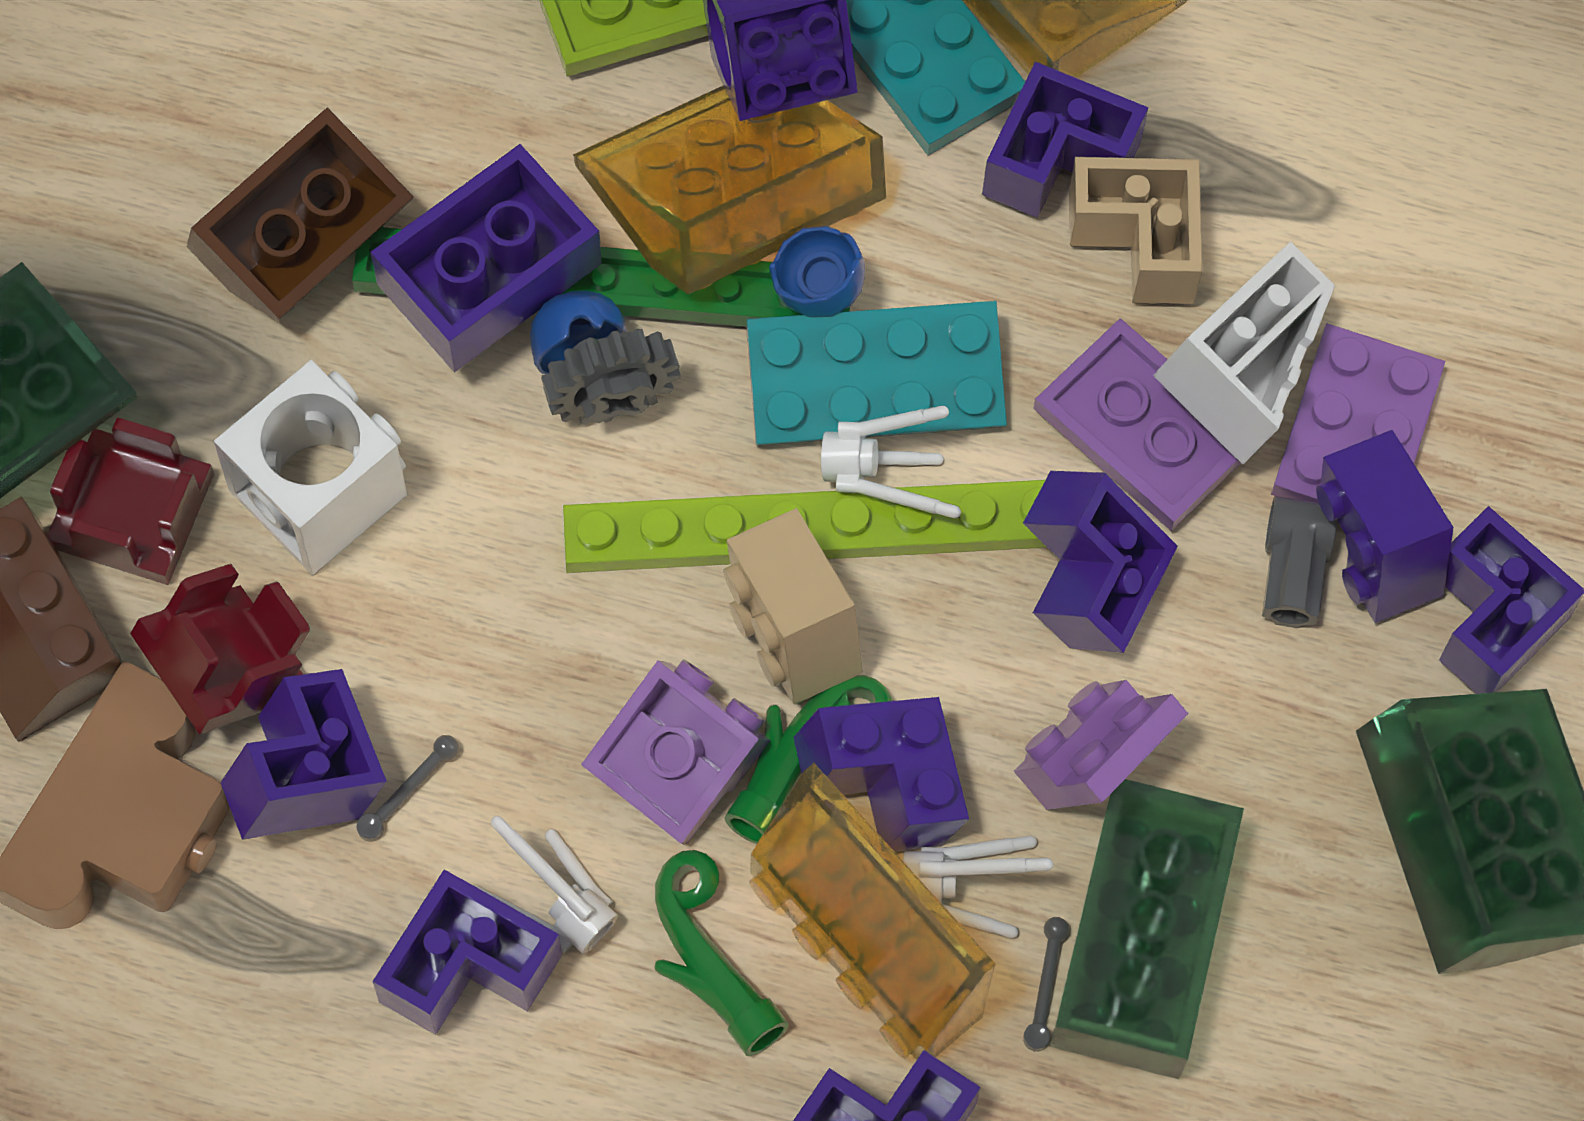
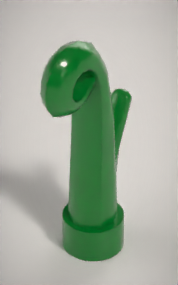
[725,675,892,846]
[654,850,789,1056]

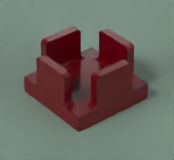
[48,418,214,585]
[130,564,310,735]

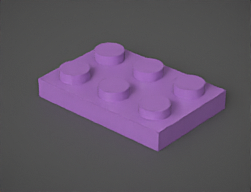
[1033,318,1241,531]
[1271,323,1446,503]

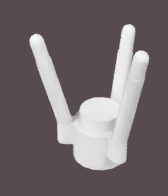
[821,406,961,518]
[473,816,618,954]
[902,836,1053,938]

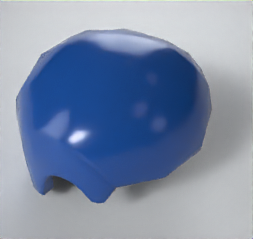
[769,226,865,317]
[530,291,627,374]

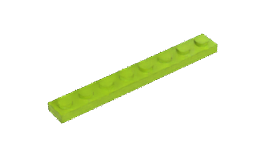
[563,480,1047,573]

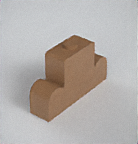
[0,660,229,929]

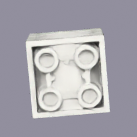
[214,360,407,576]

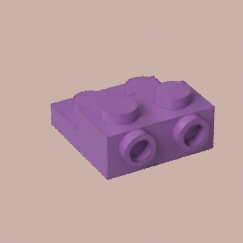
[581,659,771,844]
[1014,680,1189,810]

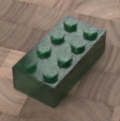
[1049,779,1244,1079]

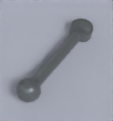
[356,735,459,842]
[1023,917,1069,1052]

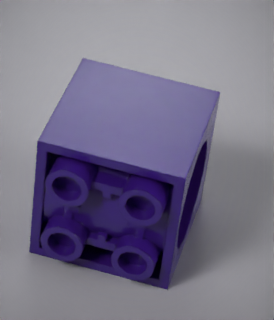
[703,0,858,121]

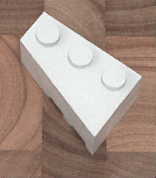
[1153,241,1335,464]

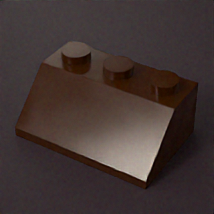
[186,107,414,322]
[0,496,123,742]

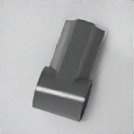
[1262,496,1337,628]

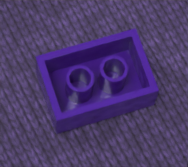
[371,144,602,373]

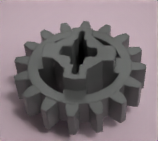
[541,329,681,424]

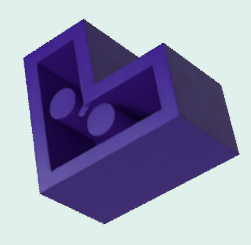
[982,62,1149,218]
[1316,429,1454,623]
[1023,471,1178,653]
[1439,506,1584,703]
[220,669,387,840]
[793,697,969,853]
[372,869,562,1035]
[793,1050,981,1121]

